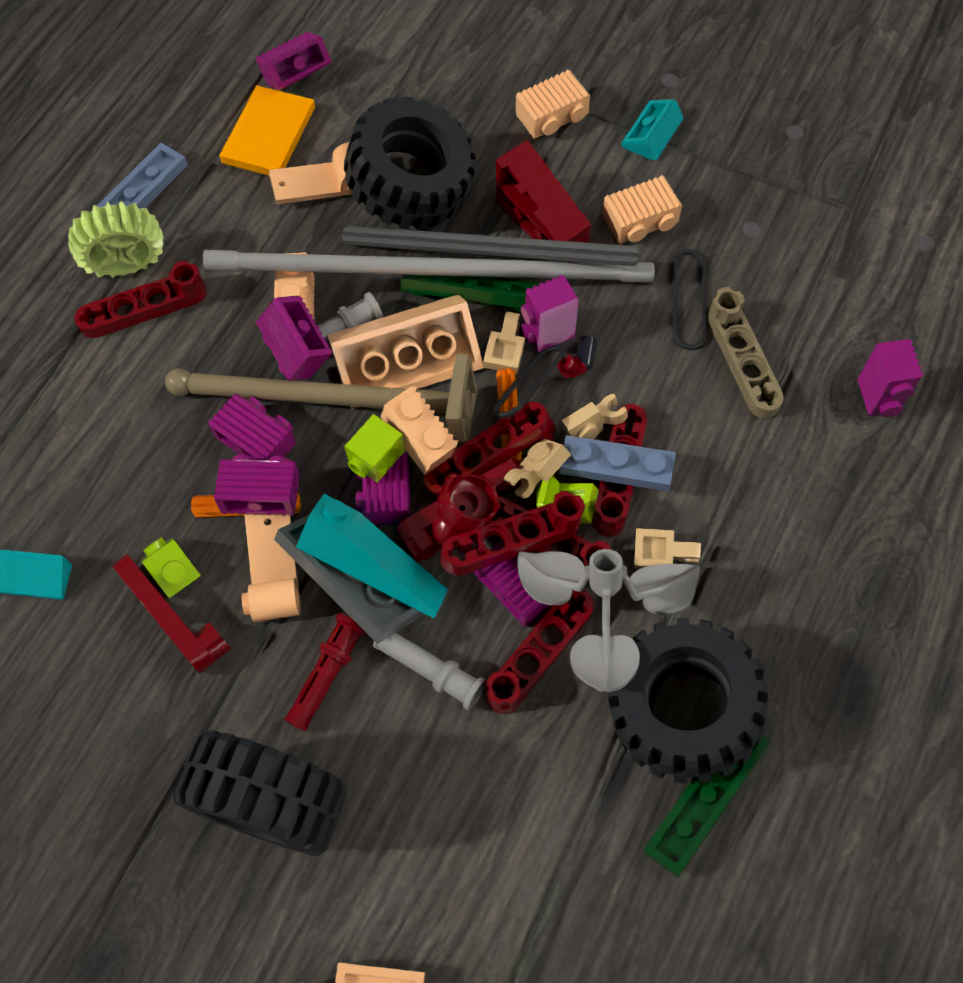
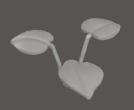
[518,549,700,692]

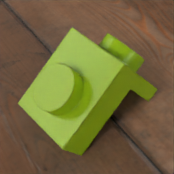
[536,475,599,524]
[141,537,201,598]

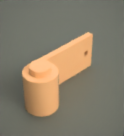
[269,142,353,205]
[242,514,301,622]

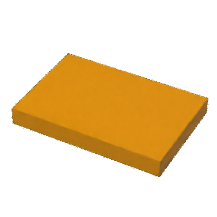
[219,85,315,176]

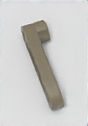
[708,287,784,419]

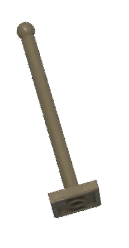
[165,353,477,451]

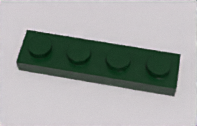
[401,275,540,311]
[643,736,771,879]

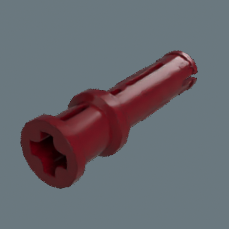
[284,614,366,732]

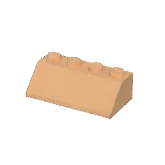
[327,295,484,410]

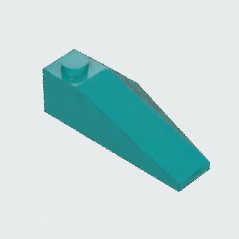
[296,494,448,618]

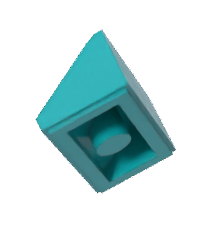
[621,99,683,160]
[0,549,73,600]

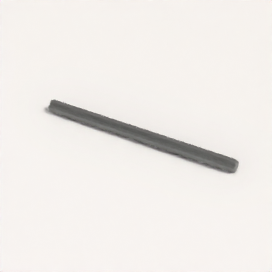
[342,226,640,266]

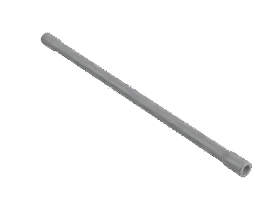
[203,250,655,283]

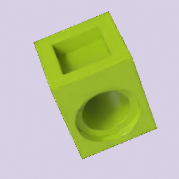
[344,414,406,483]

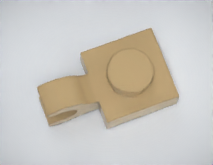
[483,311,525,374]
[561,394,628,439]
[504,439,571,499]
[634,528,701,569]

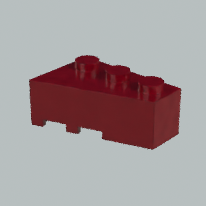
[496,140,591,261]

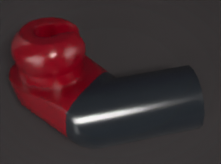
[557,336,597,379]

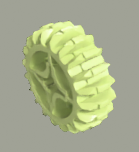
[68,201,164,279]

